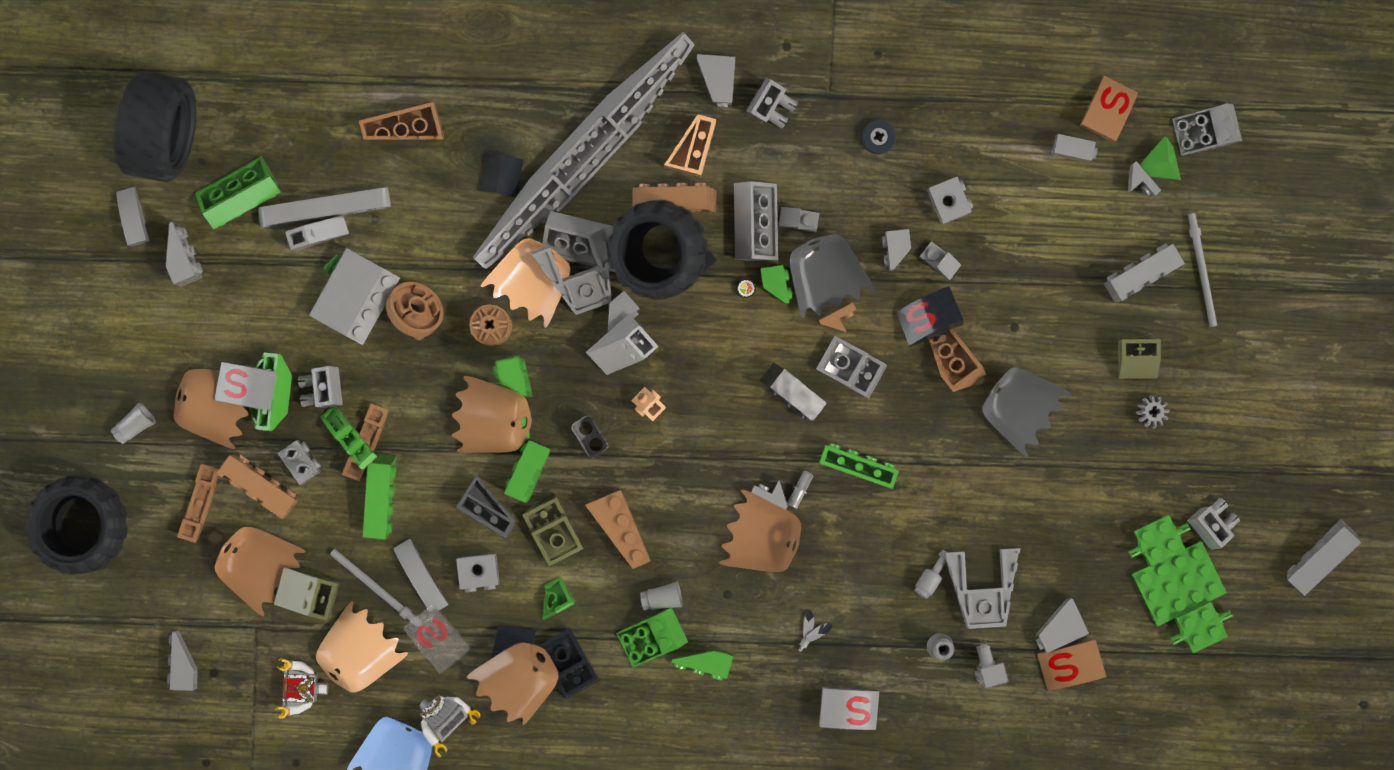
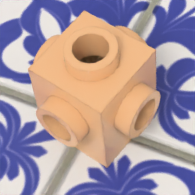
[631,387,666,421]

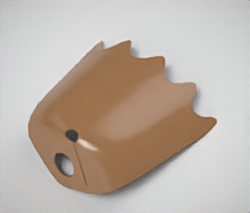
[174,369,248,449]
[452,376,532,453]
[719,490,801,572]
[214,527,305,616]
[467,643,558,725]

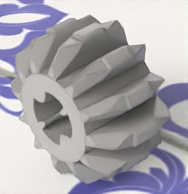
[1136,396,1170,428]

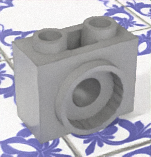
[927,177,973,225]
[456,553,500,592]

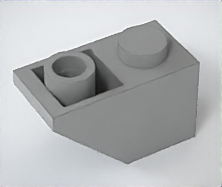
[882,229,911,271]
[608,291,639,331]

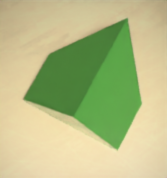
[1140,137,1181,180]
[542,576,575,621]

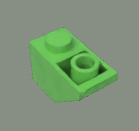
[760,265,792,304]

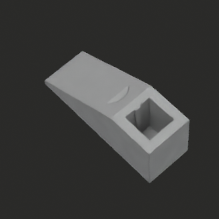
[285,215,349,252]
[167,630,198,691]

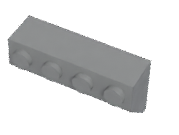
[734,181,778,261]
[542,211,615,272]

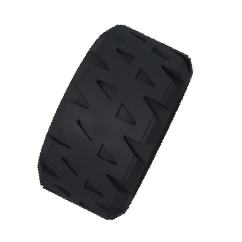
[114,71,197,183]

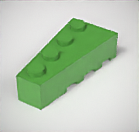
[363,453,397,539]

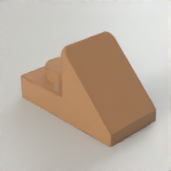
[818,303,856,333]

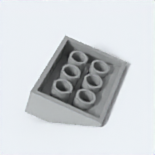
[309,248,400,345]

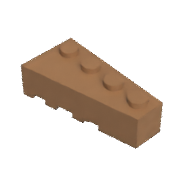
[359,102,445,140]
[633,183,716,213]
[216,454,299,519]
[585,490,651,569]

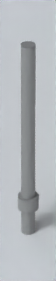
[1188,213,1217,327]
[330,549,423,627]

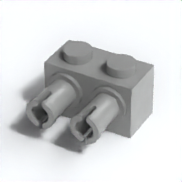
[746,78,798,129]
[298,366,343,408]
[278,440,321,485]
[1187,498,1240,550]
[974,644,1008,688]

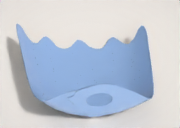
[347,717,432,770]

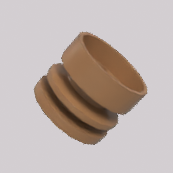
[469,304,513,346]

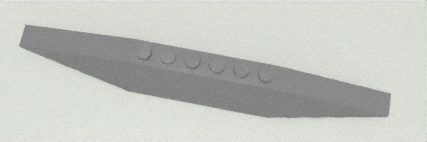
[473,32,694,269]

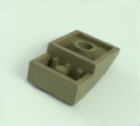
[522,494,583,566]

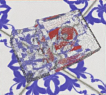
[403,604,472,674]

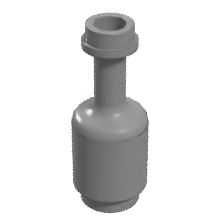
[914,550,946,599]

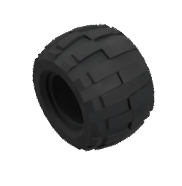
[607,200,708,300]
[25,476,128,575]

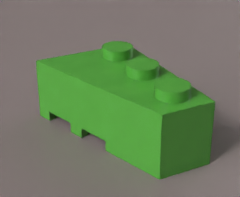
[504,440,551,503]

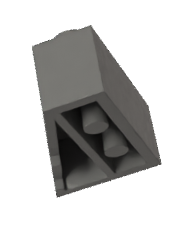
[456,475,516,540]

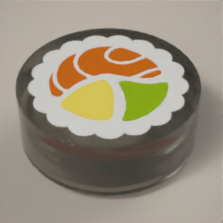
[737,279,756,298]

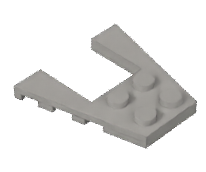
[531,226,612,315]
[944,548,1020,629]

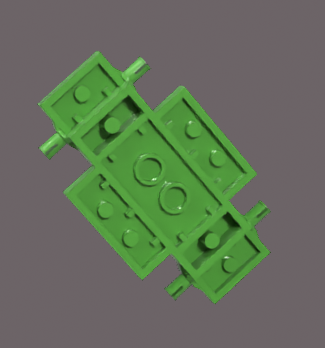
[1128,515,1233,654]

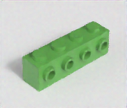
[819,443,899,489]

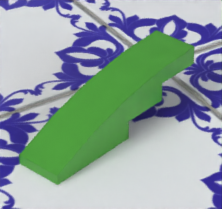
[320,406,377,470]

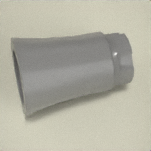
[111,403,156,444]
[640,581,683,610]
[927,633,954,660]

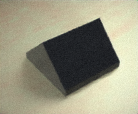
[480,154,523,197]

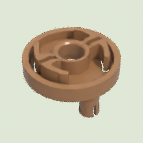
[386,282,444,340]

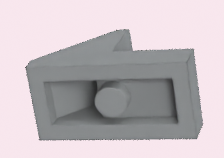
[1128,161,1161,197]
[779,207,820,233]
[920,241,961,280]
[751,480,788,509]

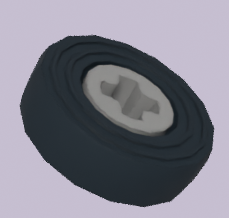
[861,120,896,154]

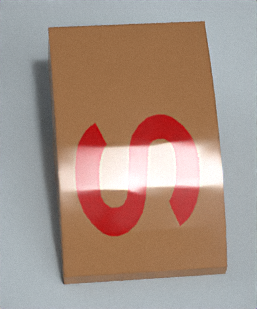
[1079,76,1138,143]
[1037,639,1106,691]

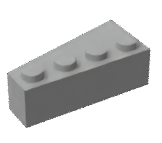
[1104,243,1185,303]
[1286,519,1361,596]

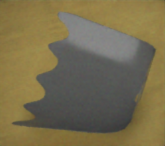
[790,234,874,319]
[982,367,1072,457]

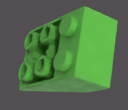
[616,608,688,668]

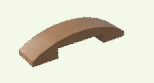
[342,404,389,482]
[177,464,219,543]

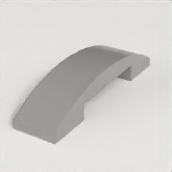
[393,539,449,614]

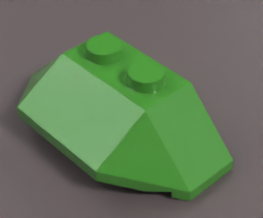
[249,353,292,431]

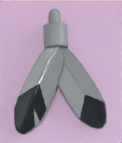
[798,611,832,652]

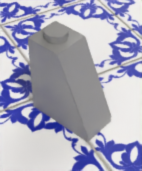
[697,54,735,108]
[1036,597,1089,653]

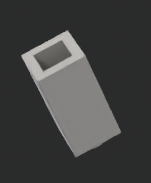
[1051,134,1098,163]

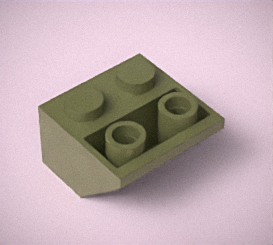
[1118,339,1161,379]

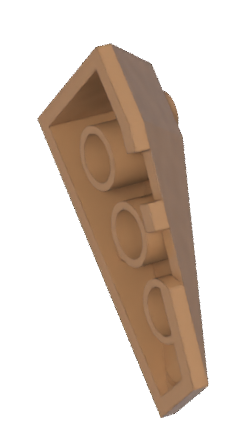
[929,329,986,392]

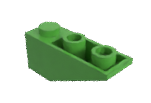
[671,649,733,680]

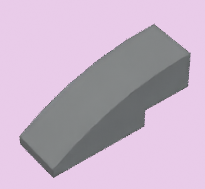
[116,187,149,247]

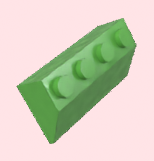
[195,156,280,230]
[493,357,533,397]

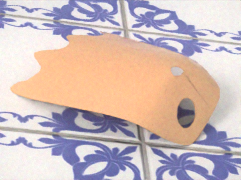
[481,238,570,328]
[316,601,408,692]

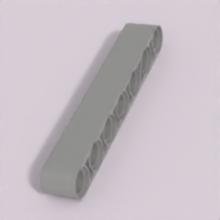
[258,188,391,228]

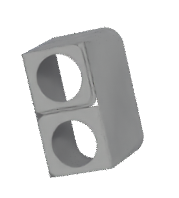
[572,416,609,459]

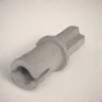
[787,471,813,509]

